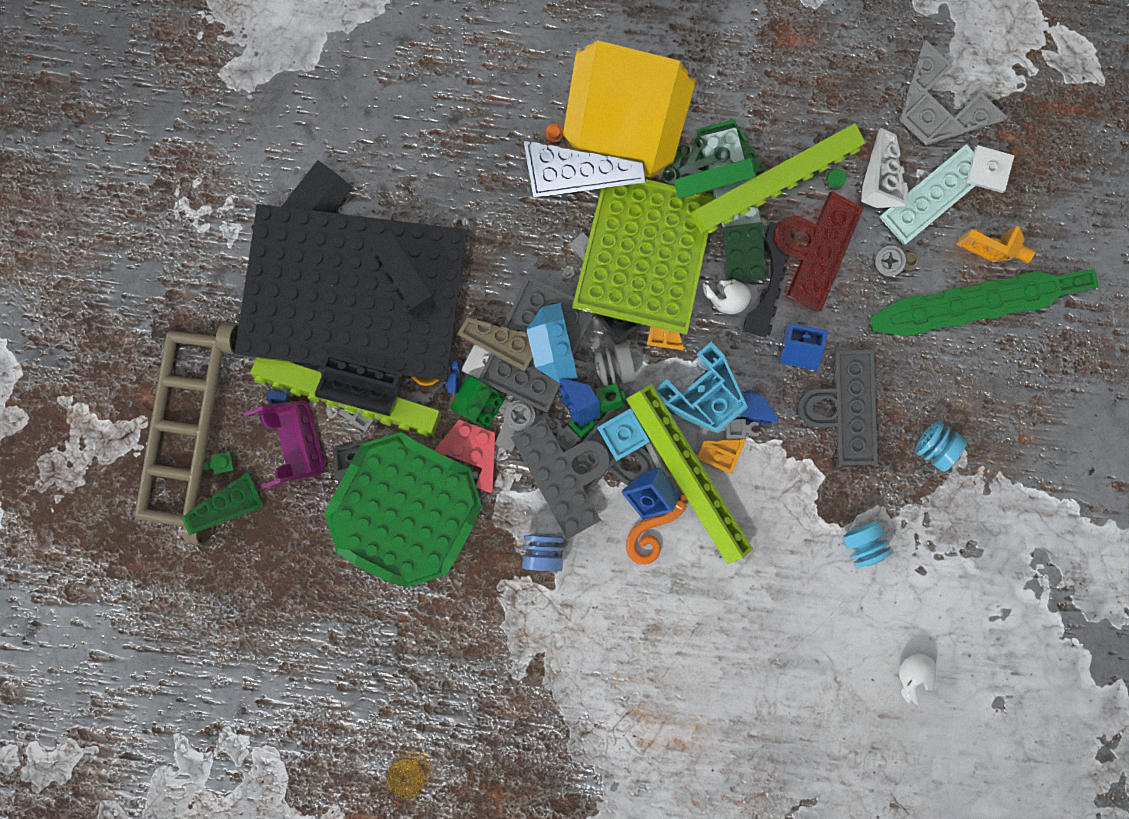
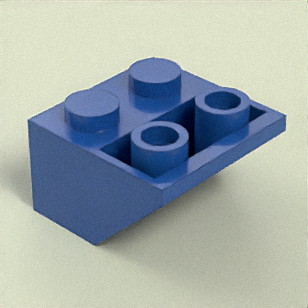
[779,323,828,371]
[559,379,601,427]

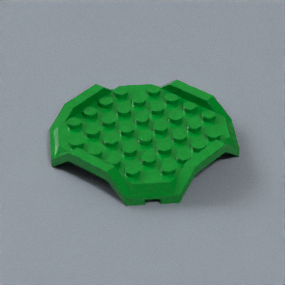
[324,432,482,588]

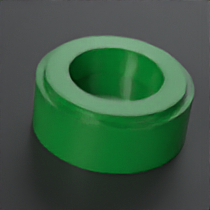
[826,169,846,189]

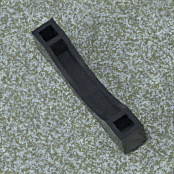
[741,222,794,340]

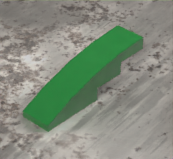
[674,158,757,199]

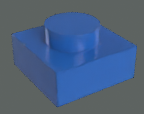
[266,390,290,405]

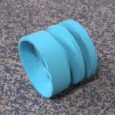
[915,420,968,472]
[842,521,894,568]

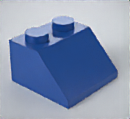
[736,390,778,425]
[621,468,680,519]

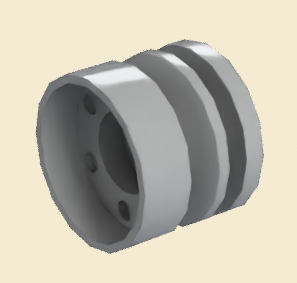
[594,342,635,387]

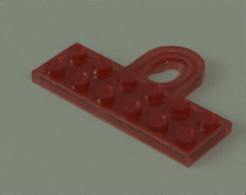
[775,191,864,312]

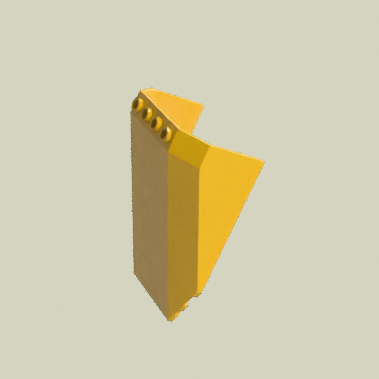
[563,40,696,179]

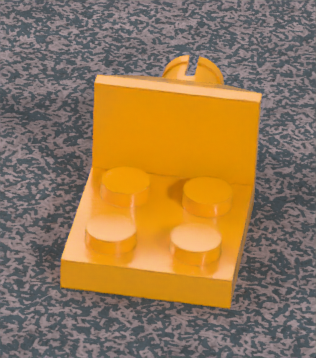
[956,226,1035,264]

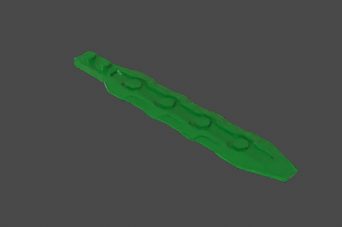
[870,268,1099,336]

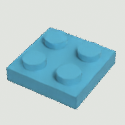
[597,408,650,461]

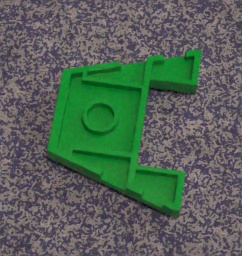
[696,119,766,173]

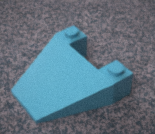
[655,342,748,433]

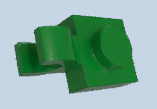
[203,452,235,474]

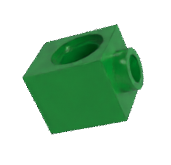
[595,383,627,413]

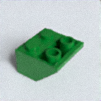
[449,375,506,430]

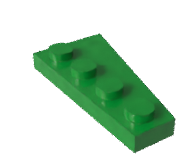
[181,472,263,536]

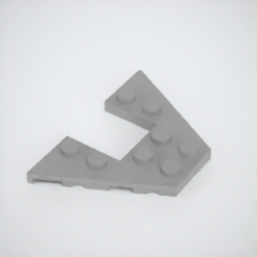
[899,40,1008,146]

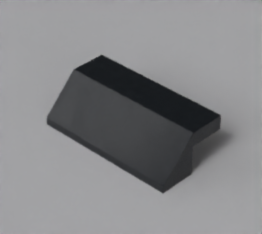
[281,160,353,213]
[315,353,402,416]

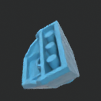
[526,303,578,383]

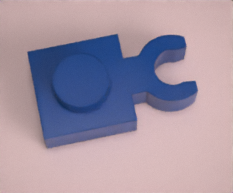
[446,361,462,395]

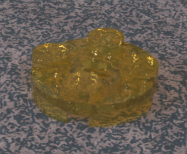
[386,758,426,800]

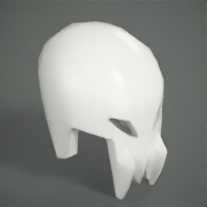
[703,279,751,314]
[899,654,936,705]

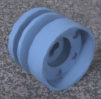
[522,533,564,571]

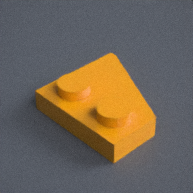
[647,326,684,350]
[697,439,746,474]

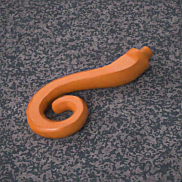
[626,494,687,565]

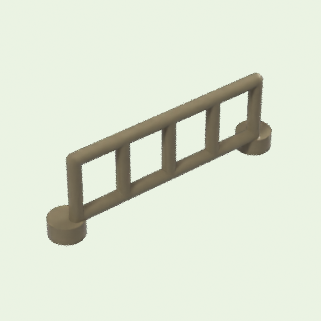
[135,322,239,546]

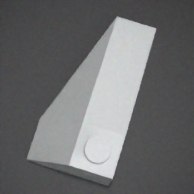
[861,128,908,208]

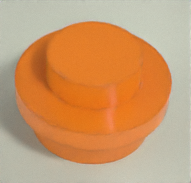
[545,124,564,143]

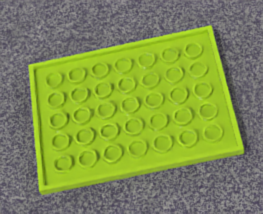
[572,179,715,335]

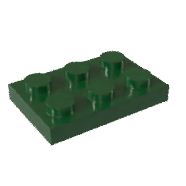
[723,222,766,283]

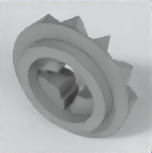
[875,246,907,276]
[504,400,535,431]

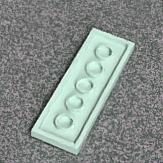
[699,128,765,239]
[880,144,975,245]

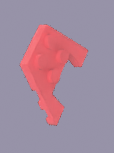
[435,419,496,493]

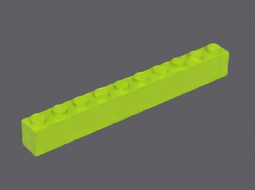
[690,123,865,234]
[250,358,441,438]
[626,383,753,564]

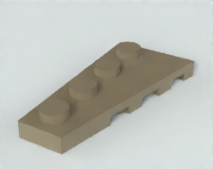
[457,318,533,372]

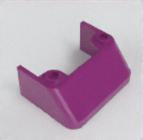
[244,401,325,489]

